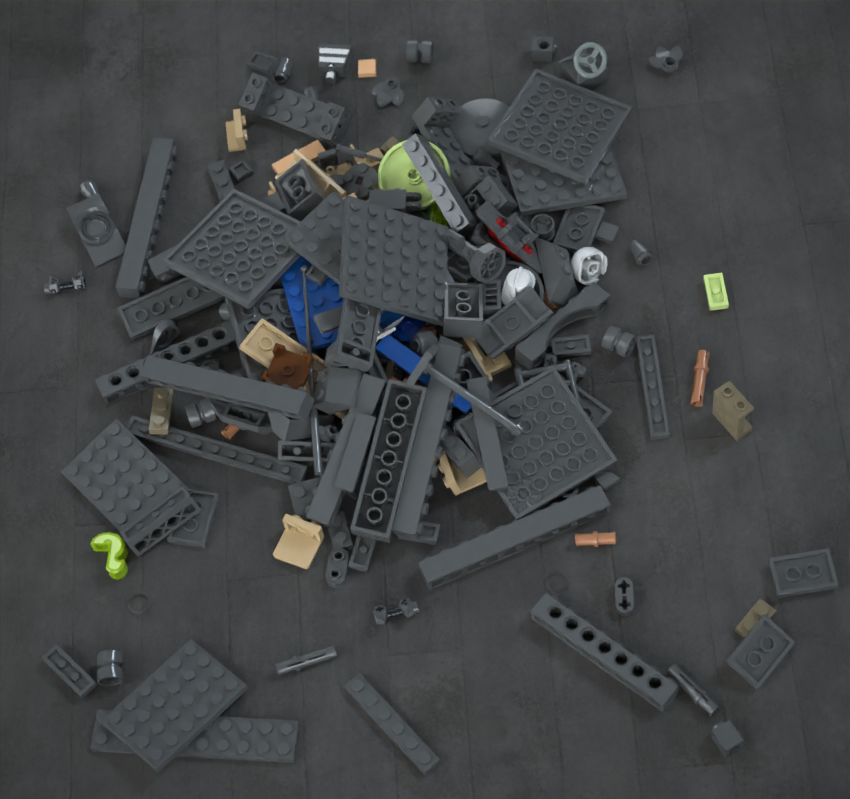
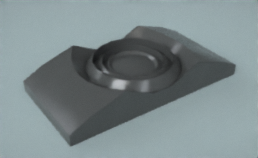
[66,193,126,268]

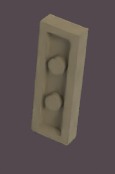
[149,388,174,435]

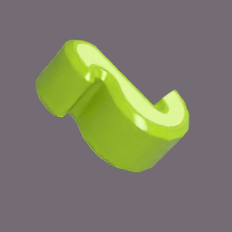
[90,532,128,580]

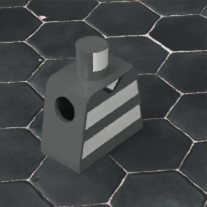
[319,44,353,84]

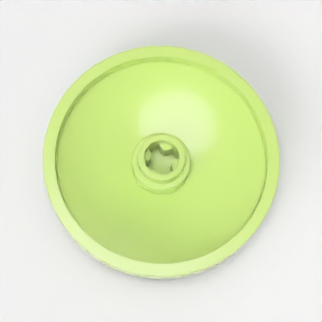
[378,140,450,210]

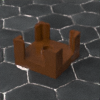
[262,343,314,390]

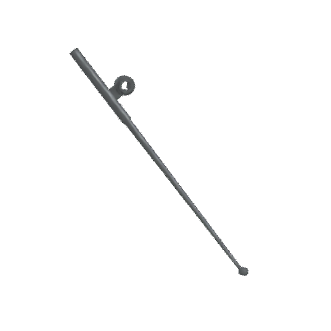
[300,265,338,475]

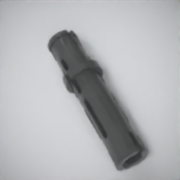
[275,645,337,676]
[667,664,720,717]

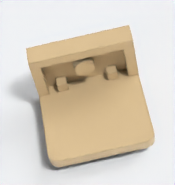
[437,451,487,496]
[273,514,325,569]

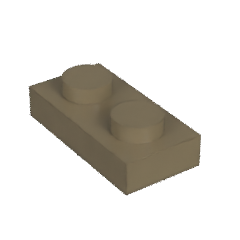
[735,599,777,637]

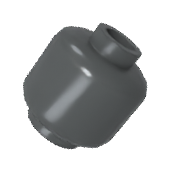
[410,331,439,357]

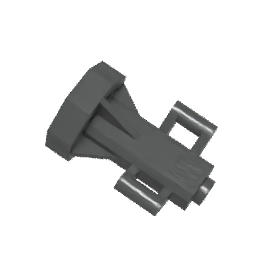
[447,229,506,284]

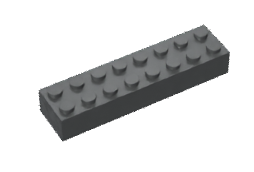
[350,379,427,543]

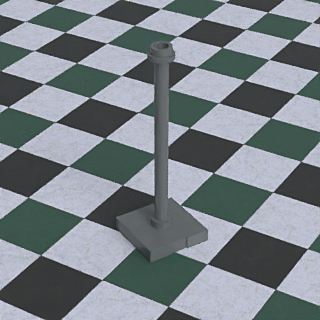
[406,343,524,437]

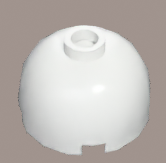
[570,247,608,285]

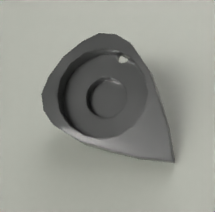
[150,319,180,355]

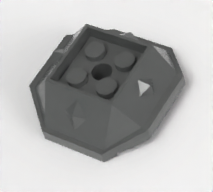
[211,368,273,435]

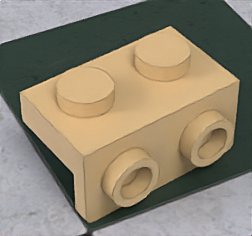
[226,109,248,152]

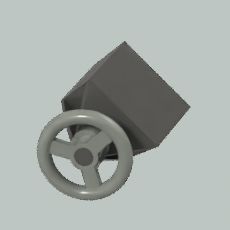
[559,42,608,90]

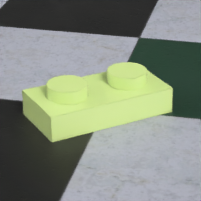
[703,273,729,311]

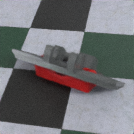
[475,201,542,275]

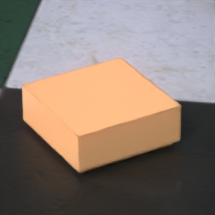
[358,59,376,78]

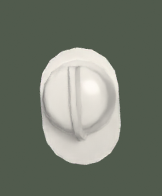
[501,267,535,305]

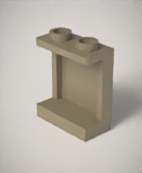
[712,381,754,441]

